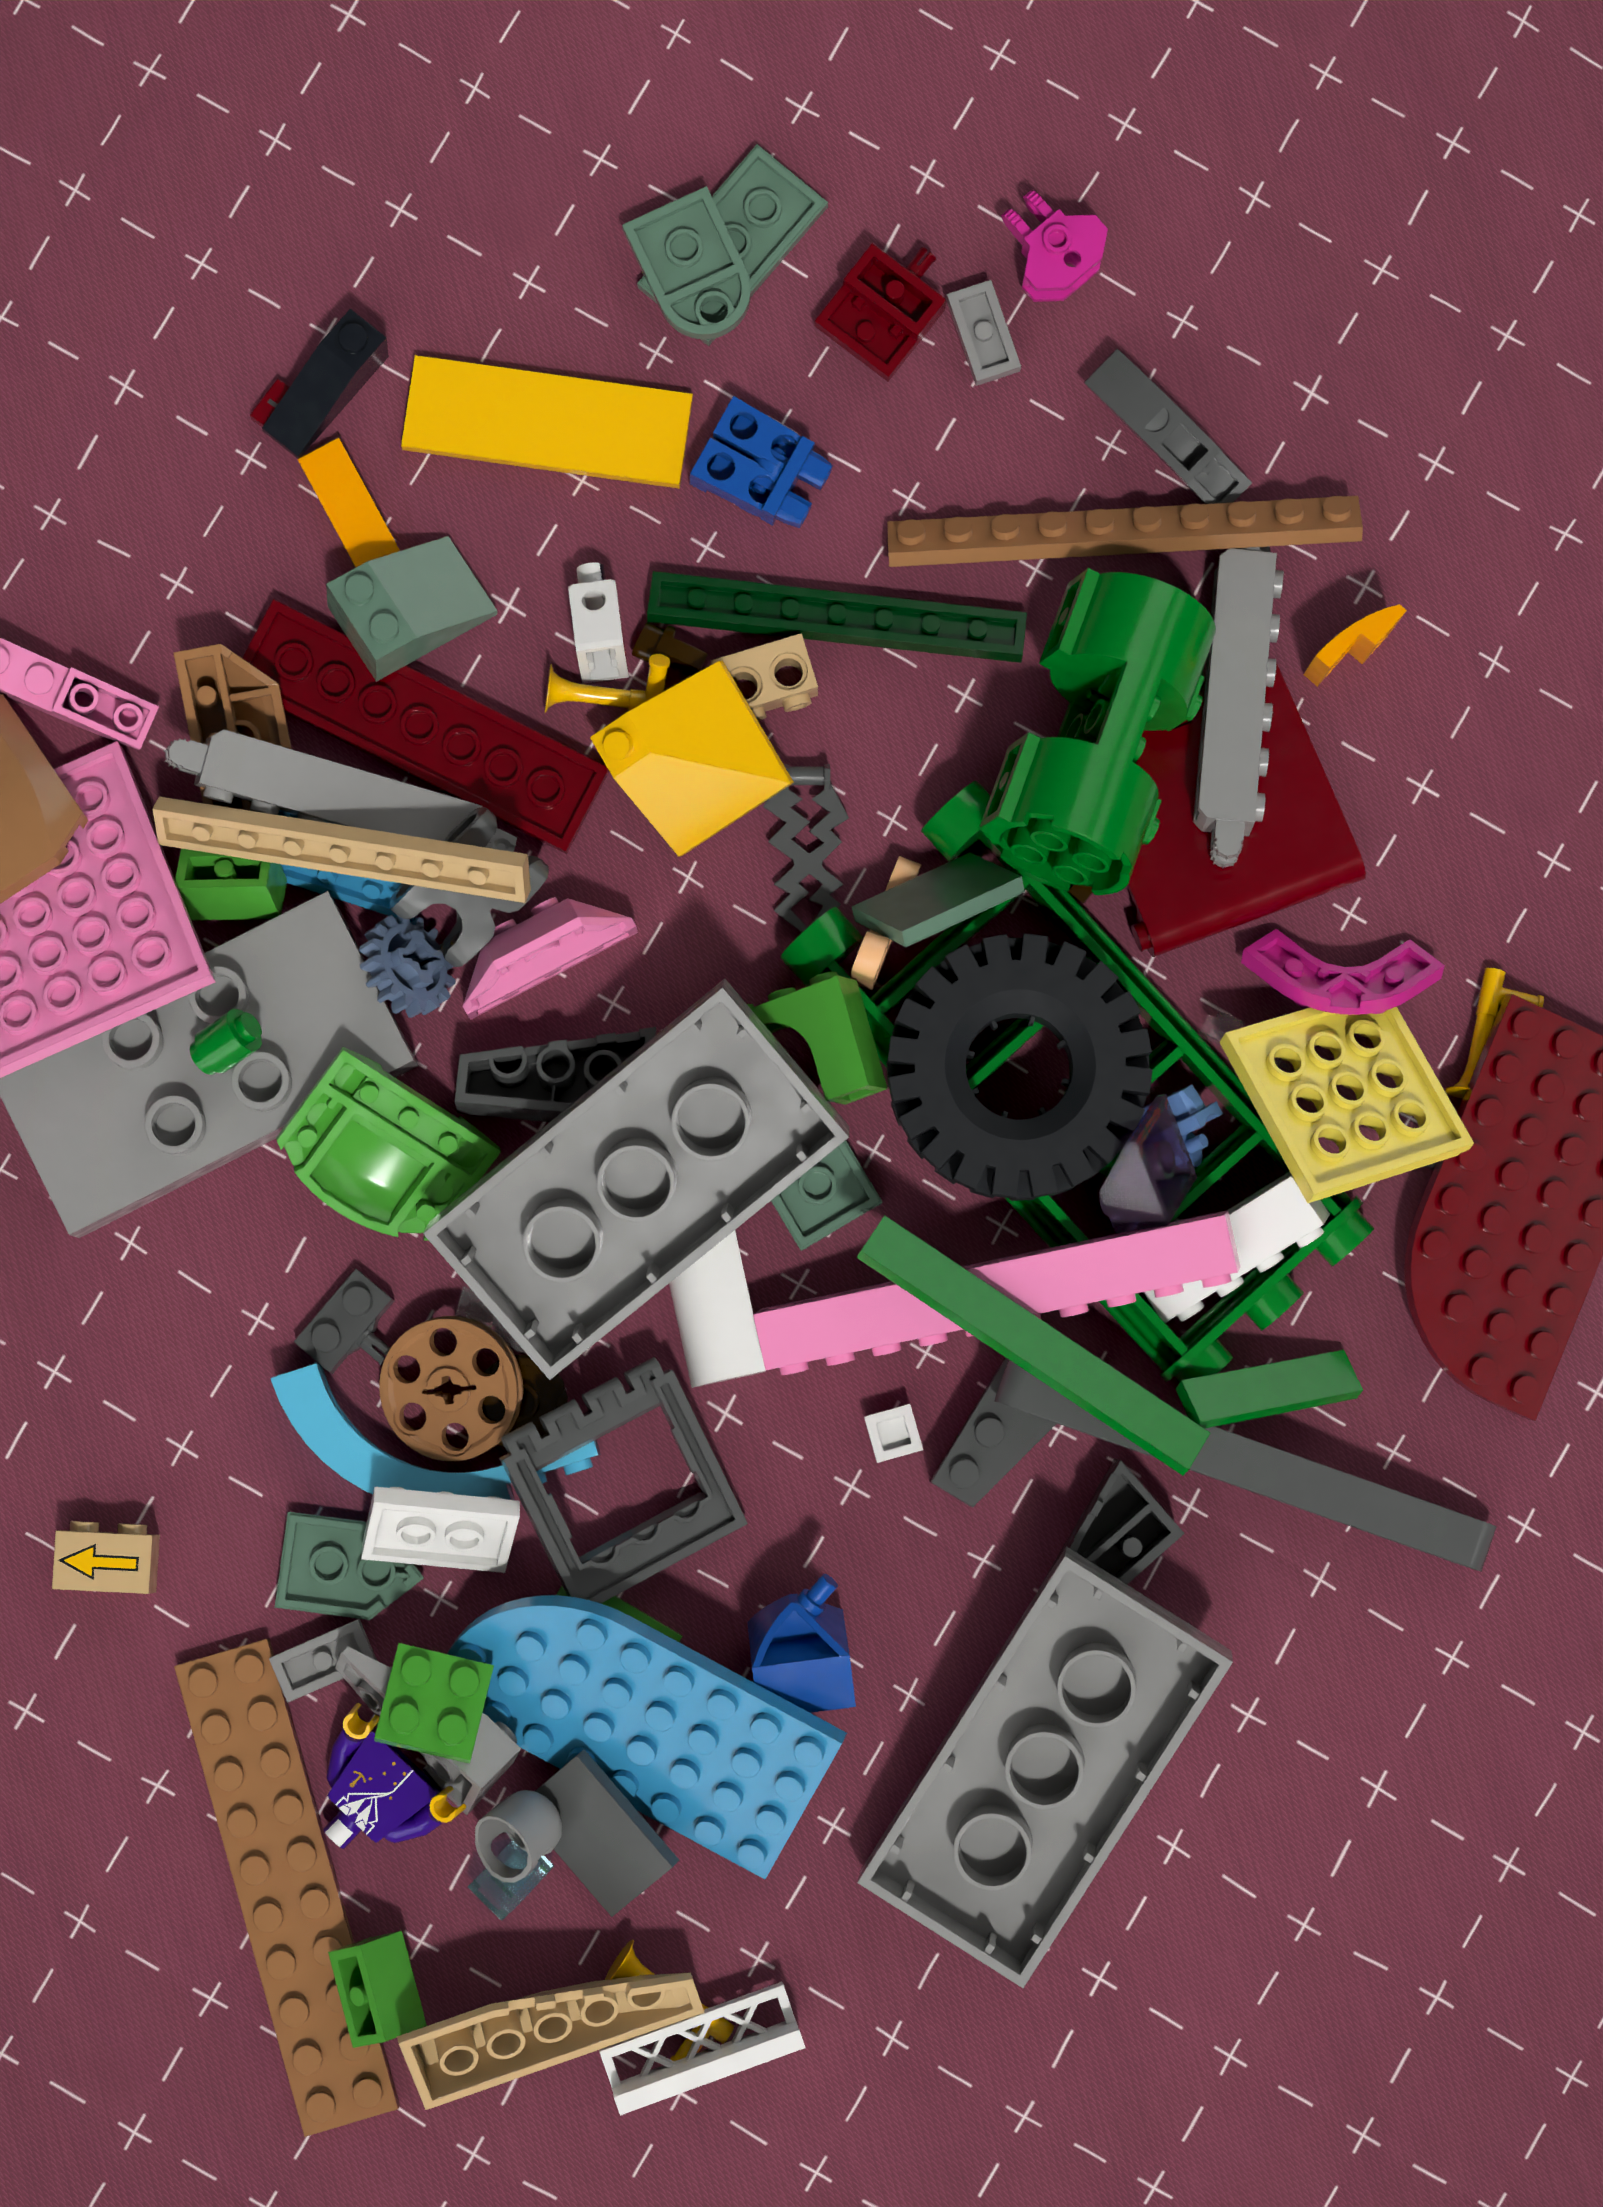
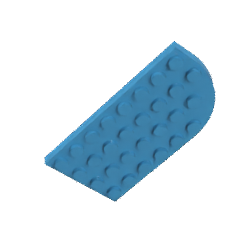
[447,1595,847,1879]

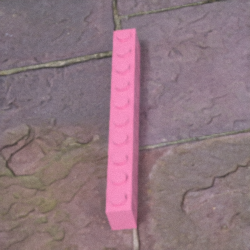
[753,1210,1241,1375]

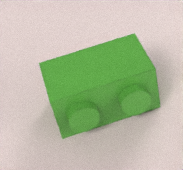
[175,849,287,920]
[328,1931,427,2048]

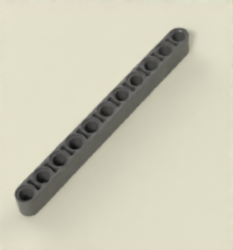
[995,1360,1497,1572]

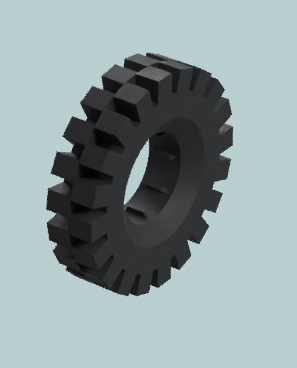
[886,933,1153,1201]

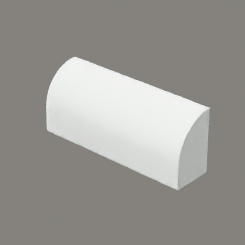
[669,1230,766,1388]

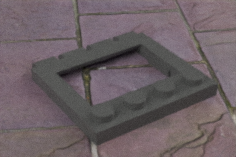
[499,1357,748,1604]

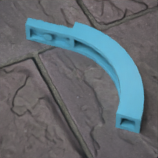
[270,1363,601,1500]

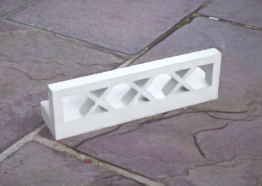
[599,1982,805,2115]

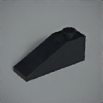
[262,309,389,459]

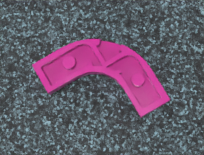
[1241,929,1445,1015]

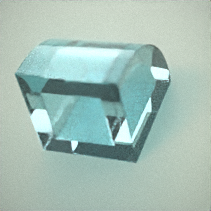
[467,1840,554,1921]

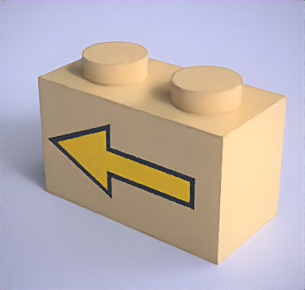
[52,1521,160,1594]

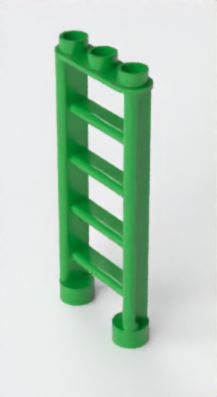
[780,780,1375,1383]

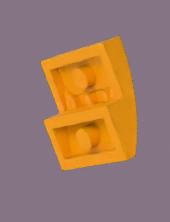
[1303,604,1407,687]

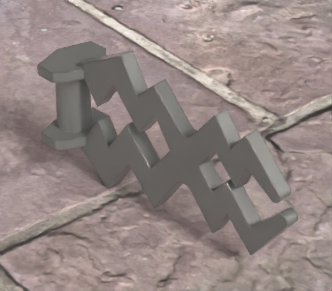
[763,764,849,932]

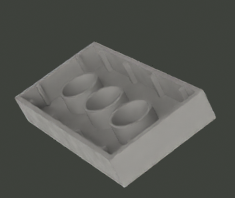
[0,891,419,1238]
[423,979,850,1380]
[857,1546,1233,1988]

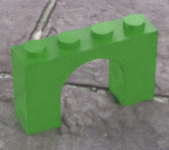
[747,972,888,1105]

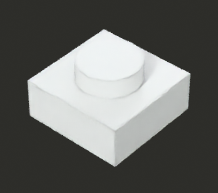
[864,1404,923,1463]

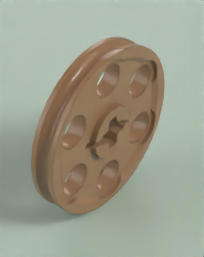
[379,1316,523,1461]

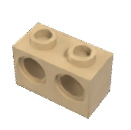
[711,633,818,722]

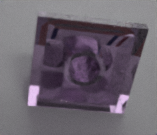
[1099,1094,1197,1233]

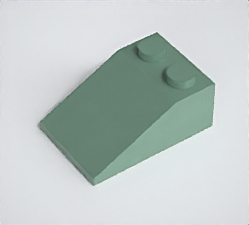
[326,536,498,682]

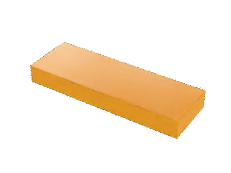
[297,438,400,567]

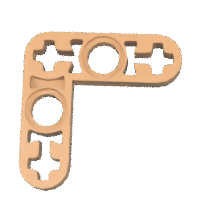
[851,856,922,991]

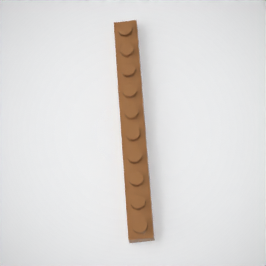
[887,496,1363,567]

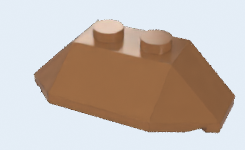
[173,644,292,811]

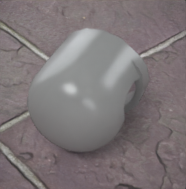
[475,1790,562,1883]

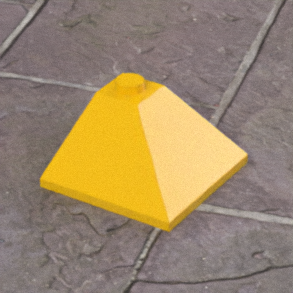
[590,661,794,857]

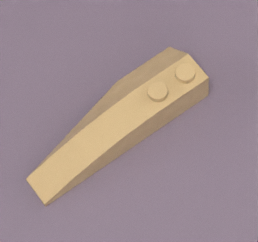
[397,1973,704,2110]

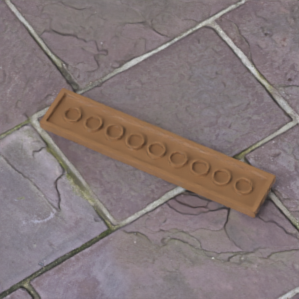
[174,1638,400,2137]

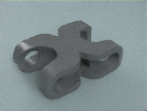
[390,807,549,967]

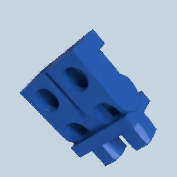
[689,396,833,528]

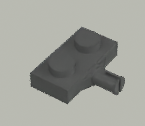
[294,1269,394,1374]

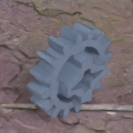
[359,915,456,1018]

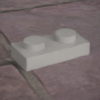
[946,280,1021,386]
[269,1619,377,1703]

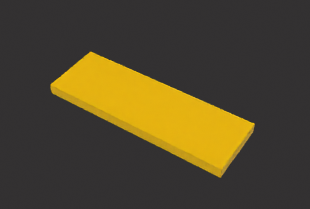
[401,355,693,489]

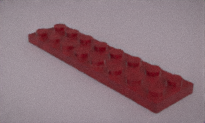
[242,599,610,854]

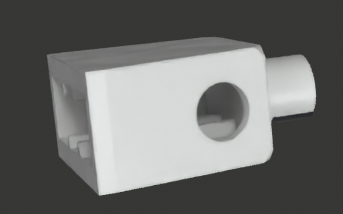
[568,562,629,684]

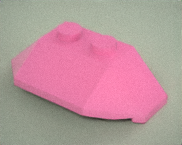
[463,897,638,1020]

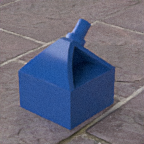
[747,1574,856,1713]

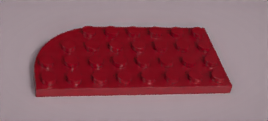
[1404,994,1603,1421]

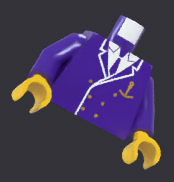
[323,1703,466,1849]

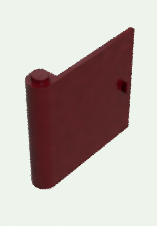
[1127,663,1366,957]

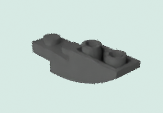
[1084,349,1252,504]

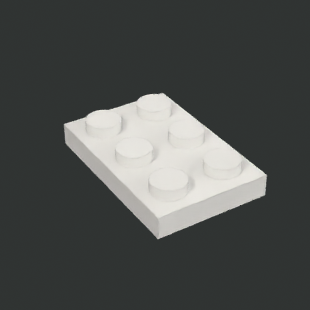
[361,1487,520,1573]

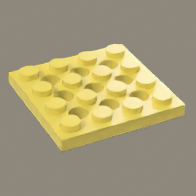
[1219,1007,1474,1204]

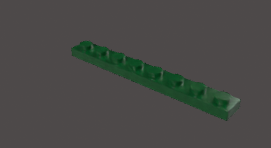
[647,571,1027,663]

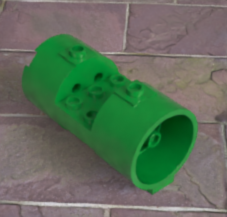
[979,568,1216,895]

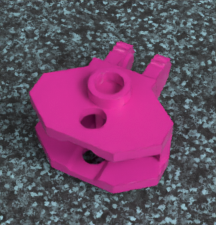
[1001,191,1108,302]

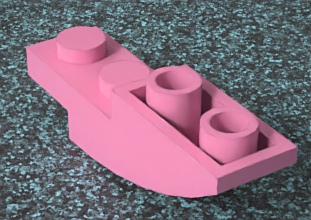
[0,638,159,750]

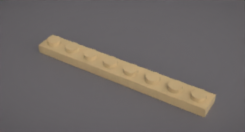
[152,797,531,903]

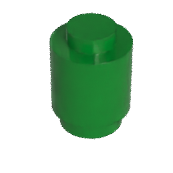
[189,1009,262,1075]

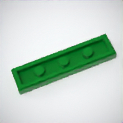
[1176,1350,1363,1429]

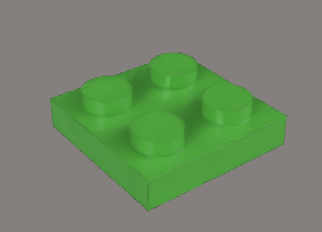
[374,1643,494,1764]

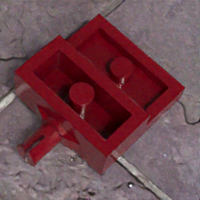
[814,243,947,382]

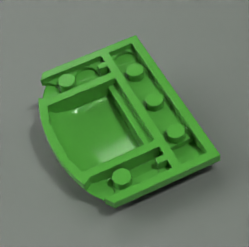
[276,1047,501,1241]

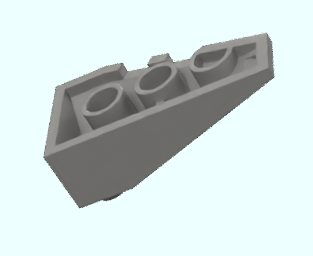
[335,1647,521,1815]

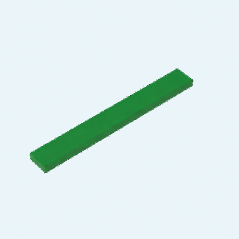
[856,1215,1210,1476]

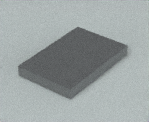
[535,1749,679,1917]

